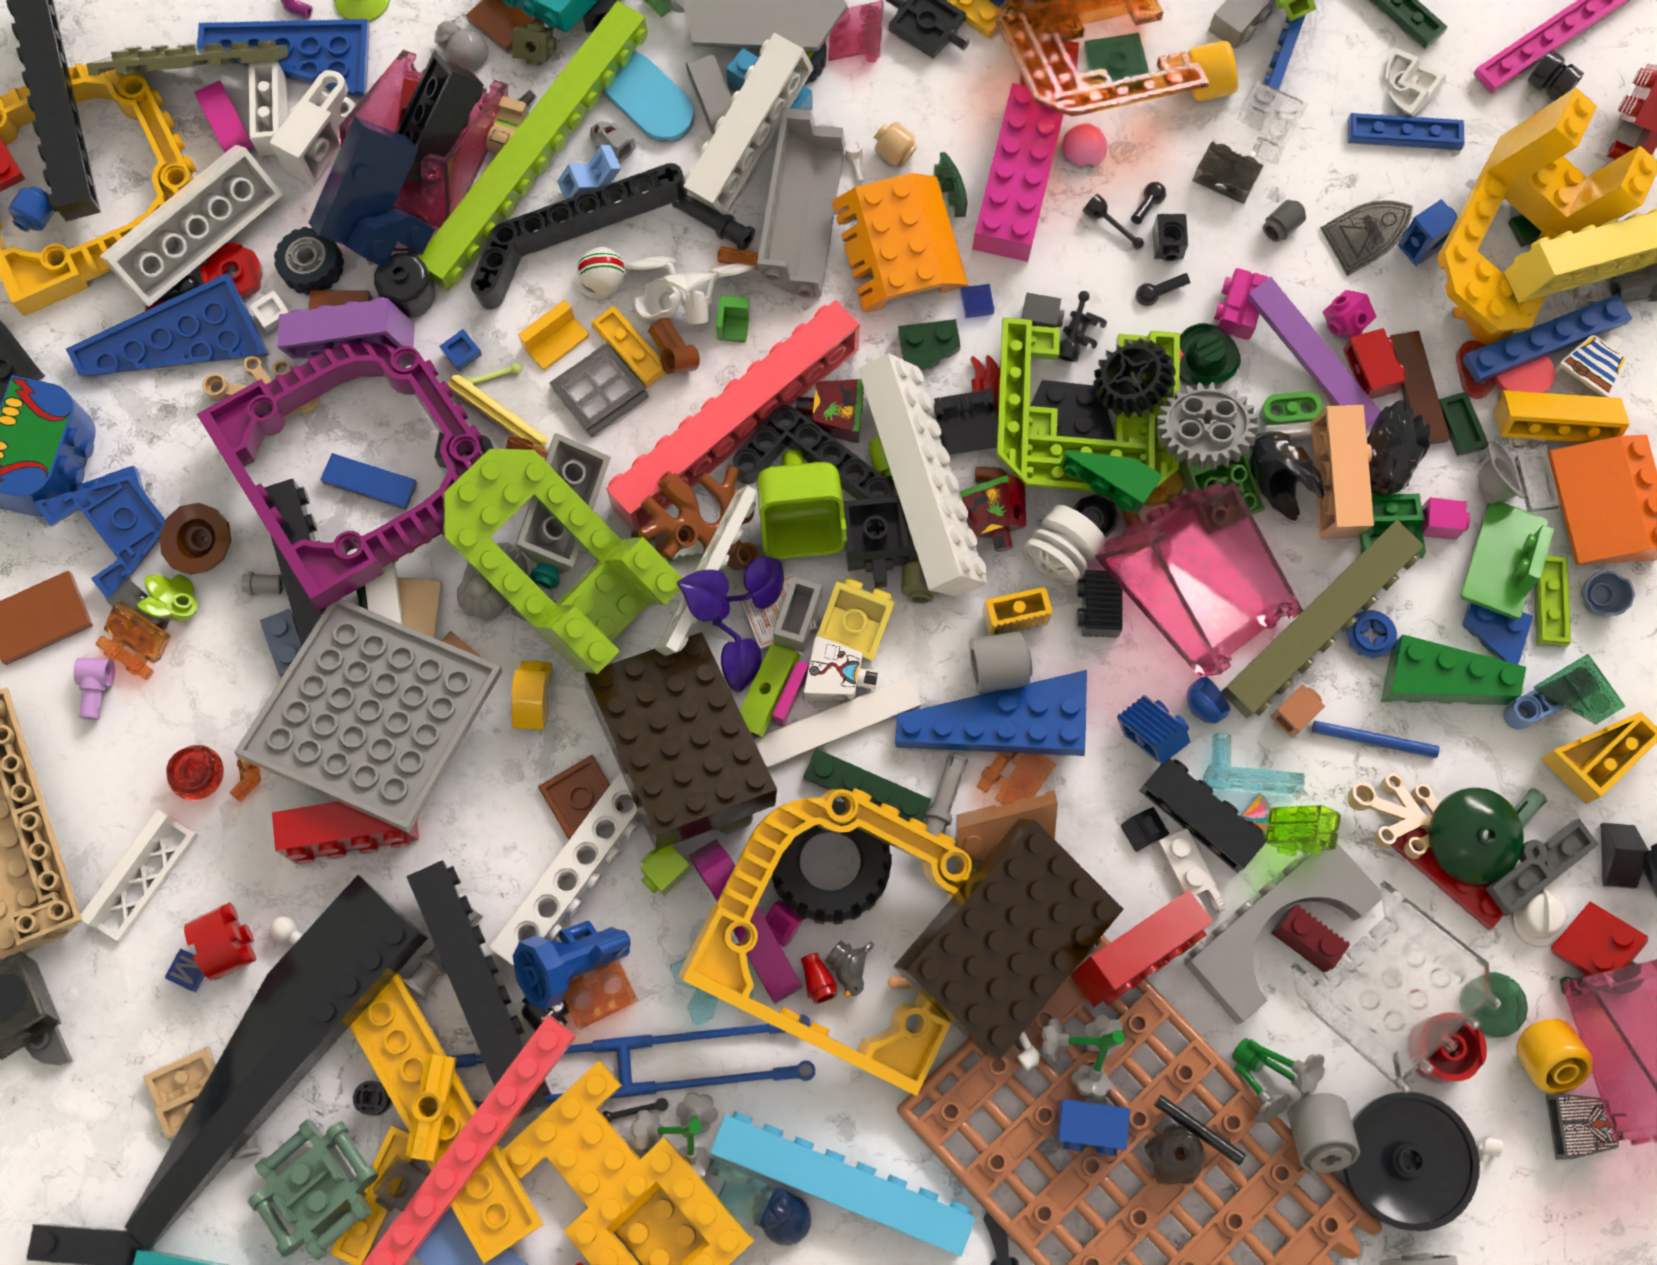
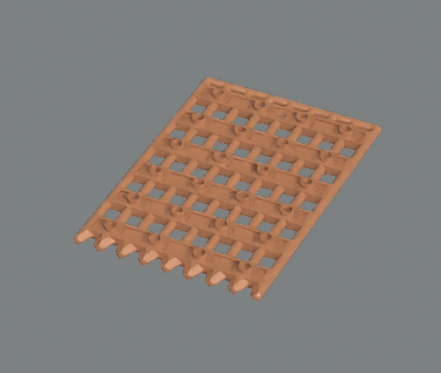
[897,934,1382,1265]

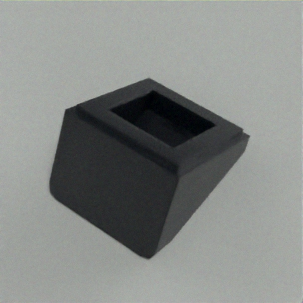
[1121,807,1170,852]

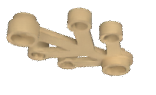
[202,356,320,420]
[1347,773,1439,859]

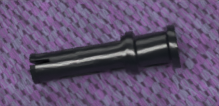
[672,194,755,251]

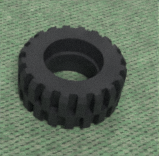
[771,798,892,925]

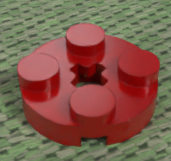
[201,243,263,299]

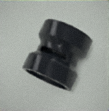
[353,1081,392,1116]

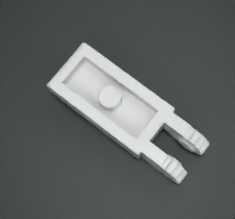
[1157,828,1226,913]

